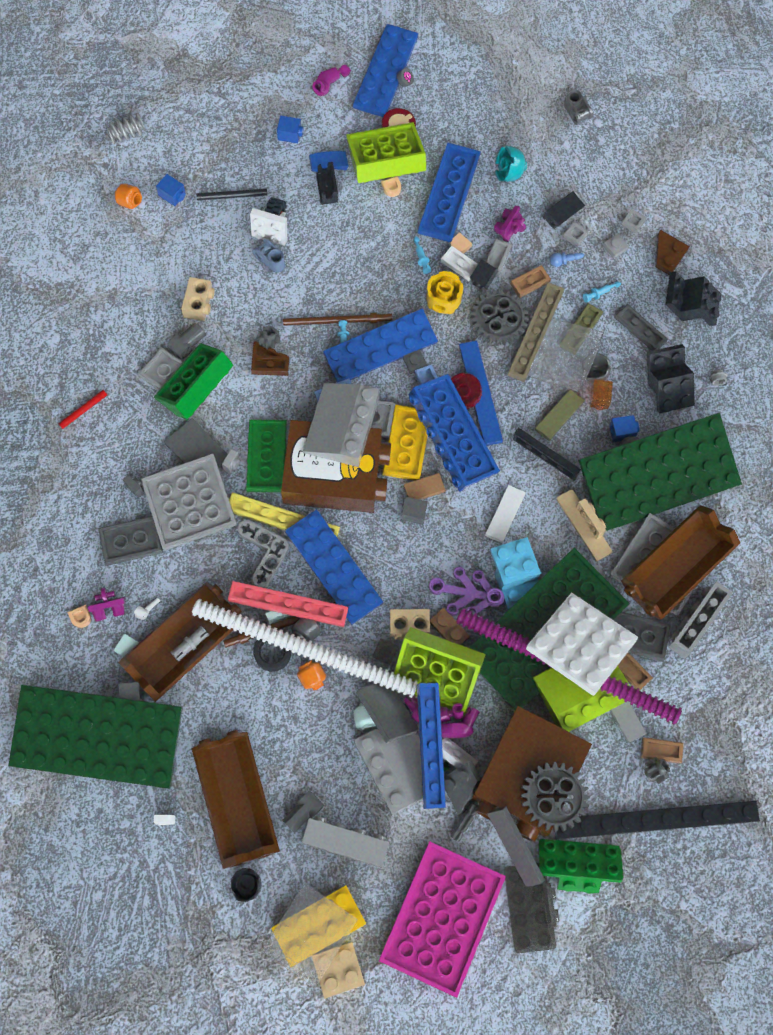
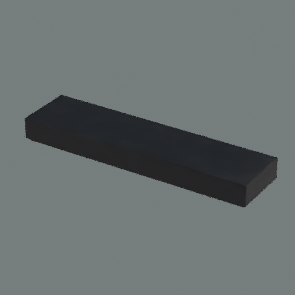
[513,427,581,481]

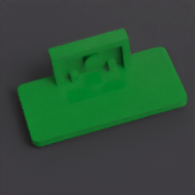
[538,839,624,894]

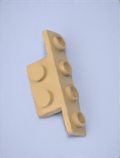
[556,489,613,561]

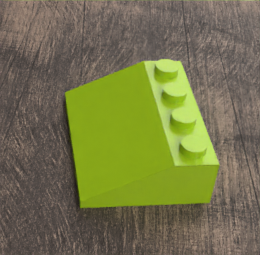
[346,122,426,183]
[394,627,486,714]
[533,666,629,732]

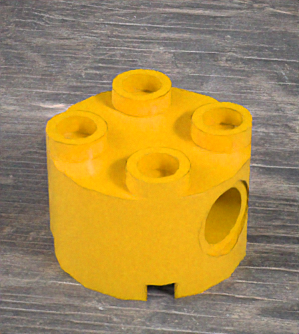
[426,271,463,314]

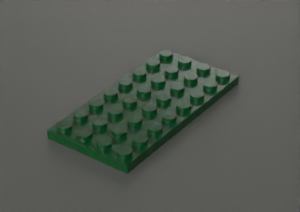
[578,413,742,531]
[469,547,630,710]
[8,684,183,789]

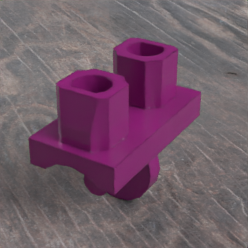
[494,205,526,242]
[88,587,126,621]

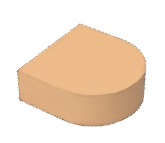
[381,176,401,197]
[451,232,472,254]
[67,604,91,628]

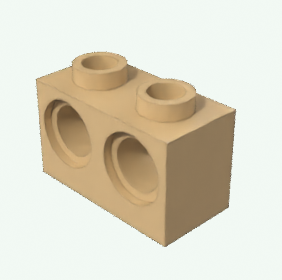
[181,277,215,321]
[390,609,430,640]

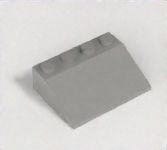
[303,383,379,467]
[354,729,423,816]

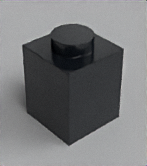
[470,259,499,290]

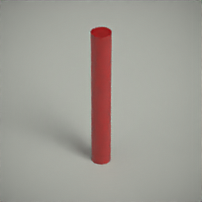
[58,390,107,429]

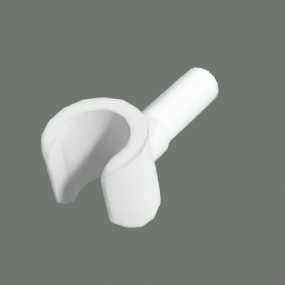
[134,598,160,620]

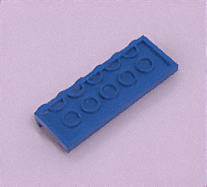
[409,374,500,492]

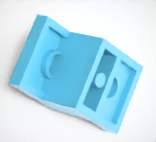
[490,537,541,611]

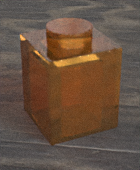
[590,379,613,410]

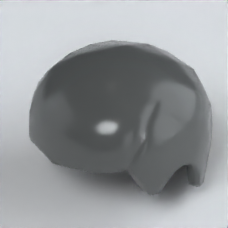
[583,353,611,383]

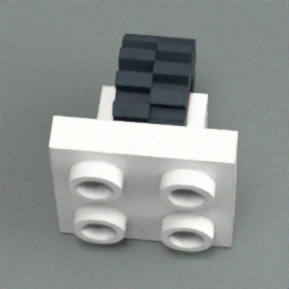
[250,197,287,246]

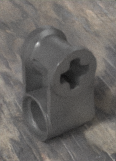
[564,89,593,125]

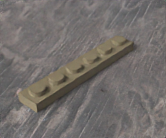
[508,282,565,382]

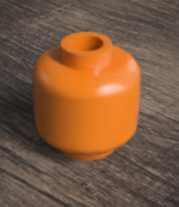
[115,183,142,209]
[297,660,326,691]

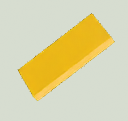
[382,404,428,481]

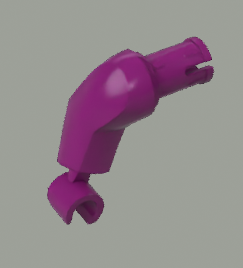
[312,64,351,96]
[404,694,464,723]
[441,707,480,738]

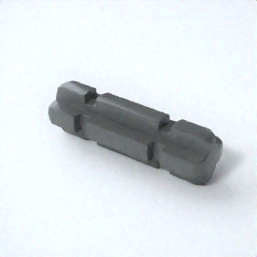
[451,803,477,842]

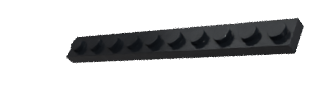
[555,801,760,840]

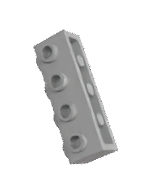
[668,581,733,659]
[302,816,389,868]

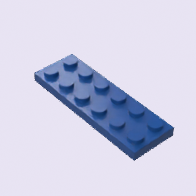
[353,24,419,117]
[418,143,481,243]
[323,308,438,383]
[285,509,384,626]

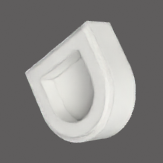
[154,815,175,825]

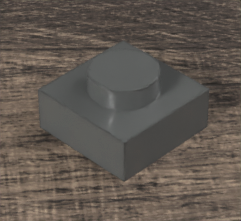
[403,349,427,374]
[123,475,144,499]

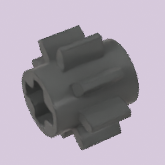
[258,326,281,349]
[644,757,670,784]

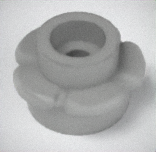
[709,370,728,386]

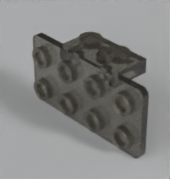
[504,863,559,953]

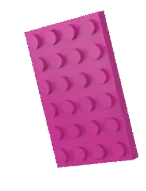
[379,841,506,998]

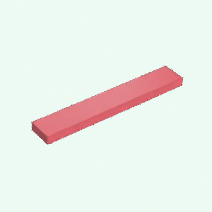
[228,581,348,627]

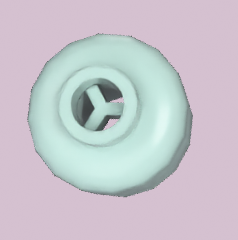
[353,703,377,734]

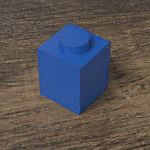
[277,116,304,144]
[156,174,186,206]
[609,415,640,442]

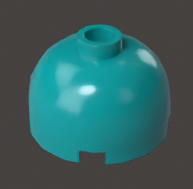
[495,146,527,182]

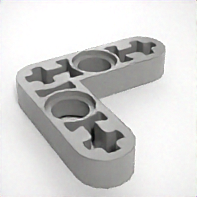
[238,520,289,588]

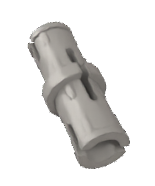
[170,626,209,662]

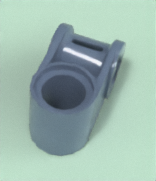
[252,238,285,273]

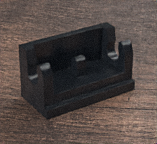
[316,162,338,205]
[543,191,585,229]

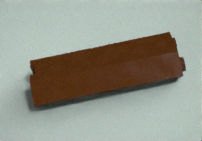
[621,505,741,620]
[118,582,242,702]
[191,730,280,869]

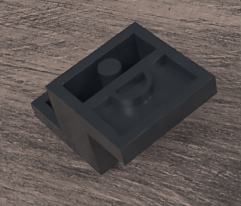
[665,271,721,326]
[647,344,695,414]

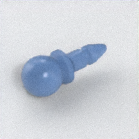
[550,252,584,267]

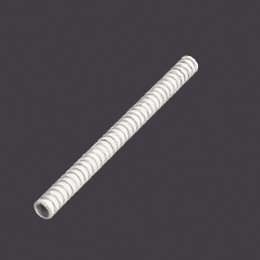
[192,599,418,698]

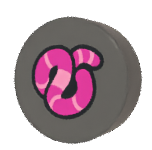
[397,68,414,87]

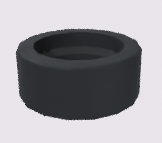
[253,639,291,672]

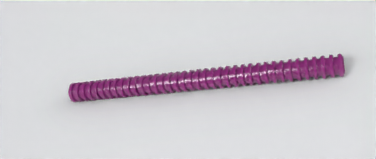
[456,608,682,725]

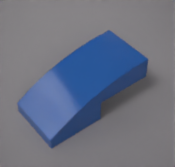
[309,151,349,172]

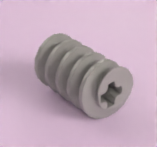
[106,113,145,144]

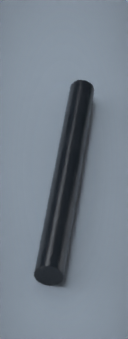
[196,188,268,201]

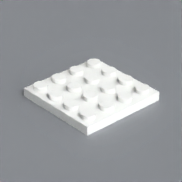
[526,592,638,696]

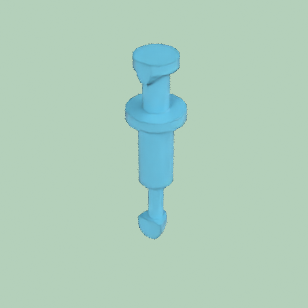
[414,237,431,274]
[583,281,621,303]
[337,320,349,343]

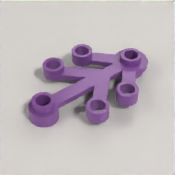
[429,567,504,616]

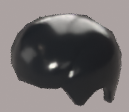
[230,868,262,902]

